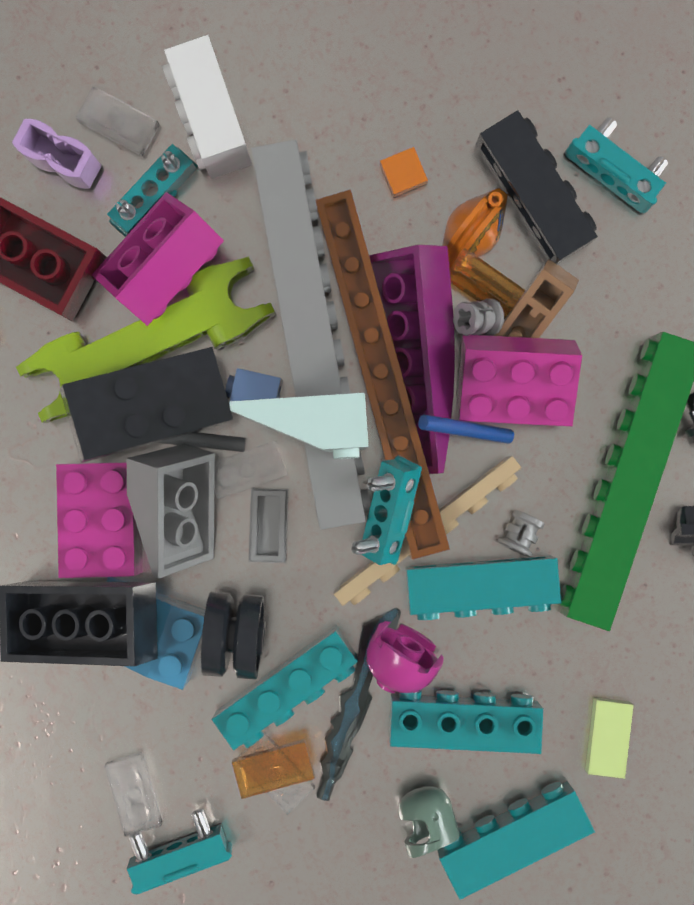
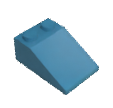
[106,577,205,690]

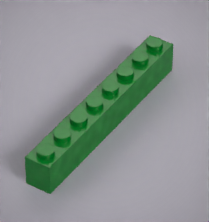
[558,332,694,632]

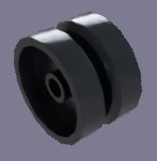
[201,591,266,679]

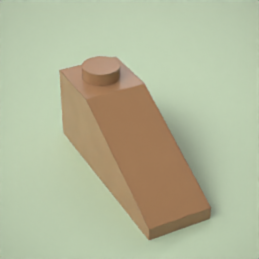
[494,259,579,338]

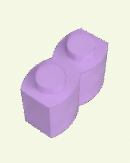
[12,119,102,189]

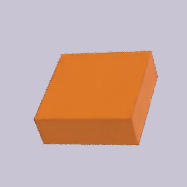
[380,147,428,197]

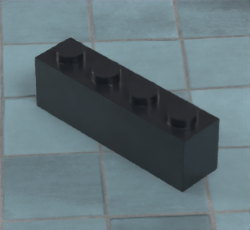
[476,110,598,264]

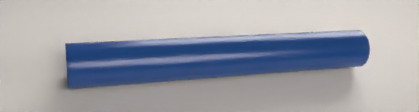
[418,414,514,444]

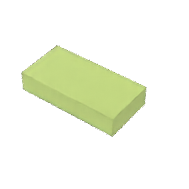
[585,697,634,779]

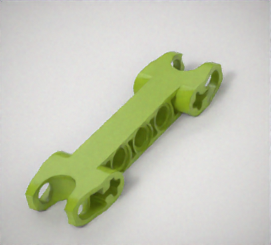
[16,256,276,423]

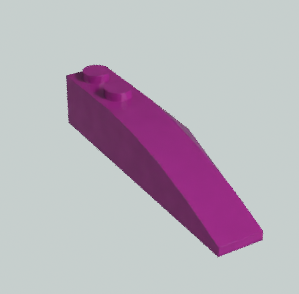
[369,244,455,474]

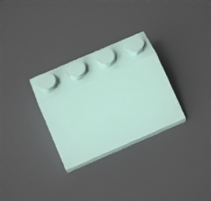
[230,393,368,460]

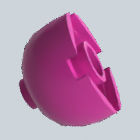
[366,621,444,693]

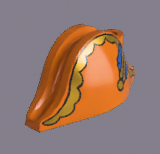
[442,188,508,270]

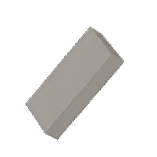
[249,488,289,563]

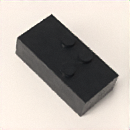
[60,347,233,463]
[0,581,158,667]

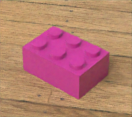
[92,192,224,326]
[456,335,582,427]
[56,463,143,578]

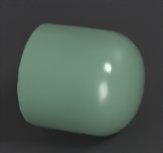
[398,786,460,858]

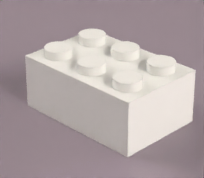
[162,35,252,179]

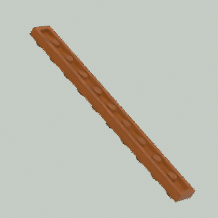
[315,189,450,559]

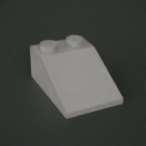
[126,444,215,579]

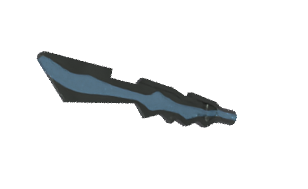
[316,608,401,801]

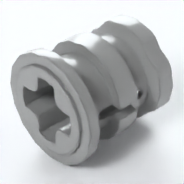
[453,299,504,336]
[498,510,545,557]

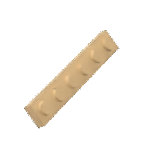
[334,456,522,606]

